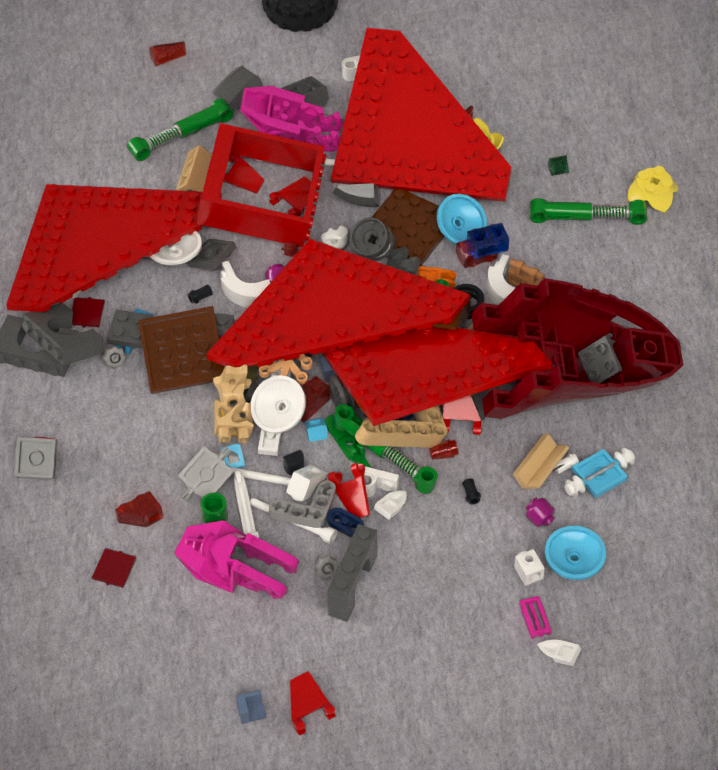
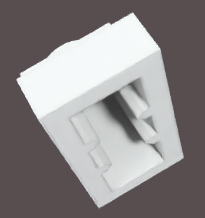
[286,464,327,502]

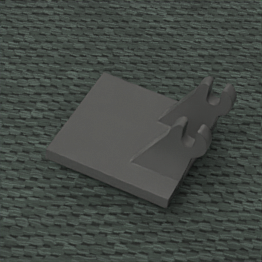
[578,333,622,384]

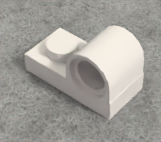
[342,56,360,81]
[364,467,399,498]

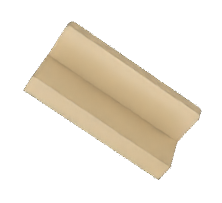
[176,145,212,192]
[513,434,569,489]

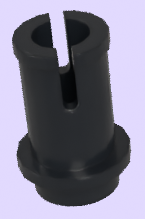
[188,285,213,304]
[462,478,481,505]

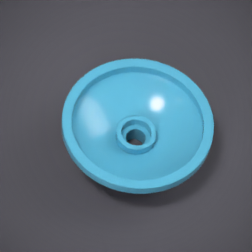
[437,194,487,247]
[545,526,606,580]

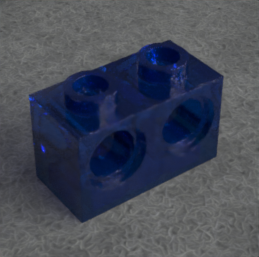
[466,223,510,259]

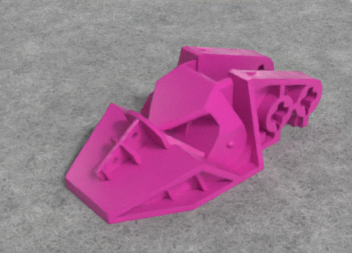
[240,86,344,152]
[174,520,299,599]

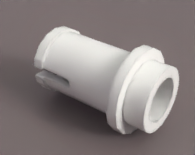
[554,453,579,475]

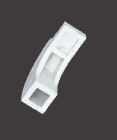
[487,254,515,305]
[220,261,270,308]

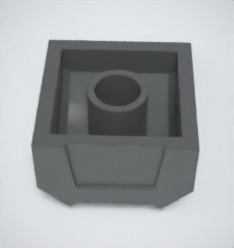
[213,65,263,110]
[281,76,329,107]
[333,183,380,207]

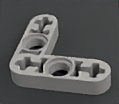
[269,480,336,528]

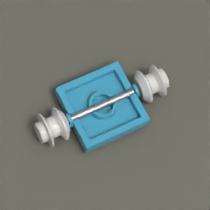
[564,447,635,499]

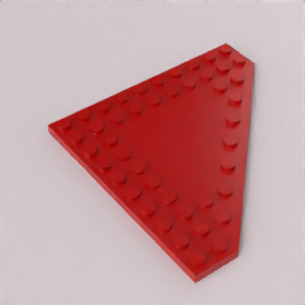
[331,28,512,202]
[6,184,222,312]
[206,239,470,367]
[321,327,552,426]

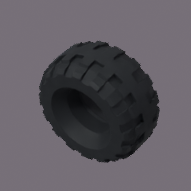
[262,0,338,32]

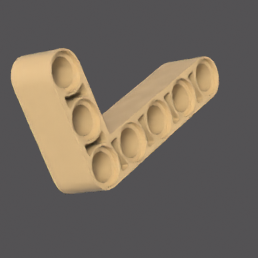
[355,406,448,448]

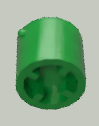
[200,492,228,524]

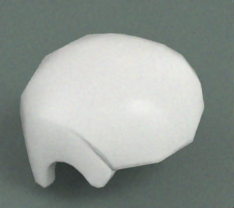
[320,225,349,249]

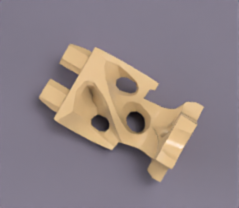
[213,365,254,443]

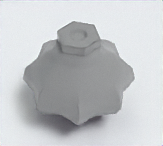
[103,345,126,369]
[314,555,338,579]

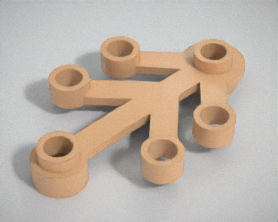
[259,354,312,385]

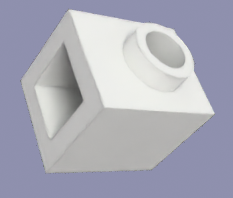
[514,549,545,586]

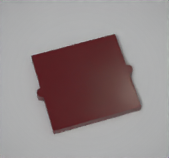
[72,297,105,328]
[92,548,136,588]

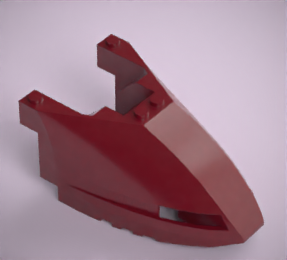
[471,278,684,419]

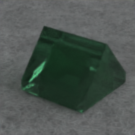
[547,155,569,176]

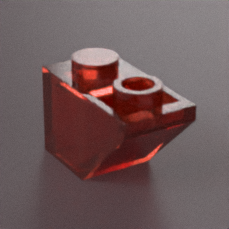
[115,491,163,528]

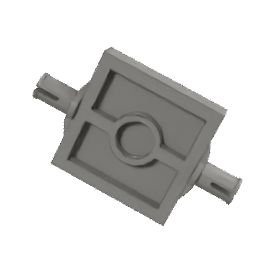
[178,446,234,502]

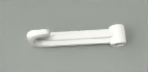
[234,470,259,538]

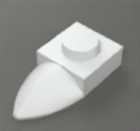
[374,491,407,520]
[538,639,581,666]

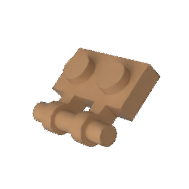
[507,258,545,287]

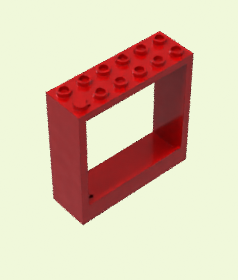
[196,123,327,247]

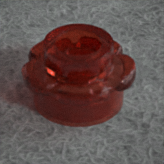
[281,242,299,257]

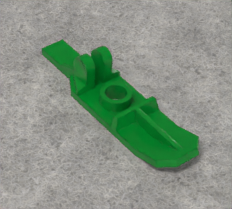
[325,414,372,468]

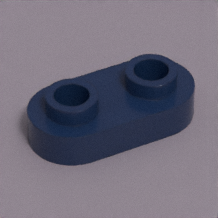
[327,508,364,537]

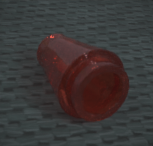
[429,439,459,460]

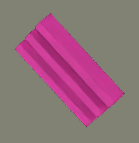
[519,596,552,639]

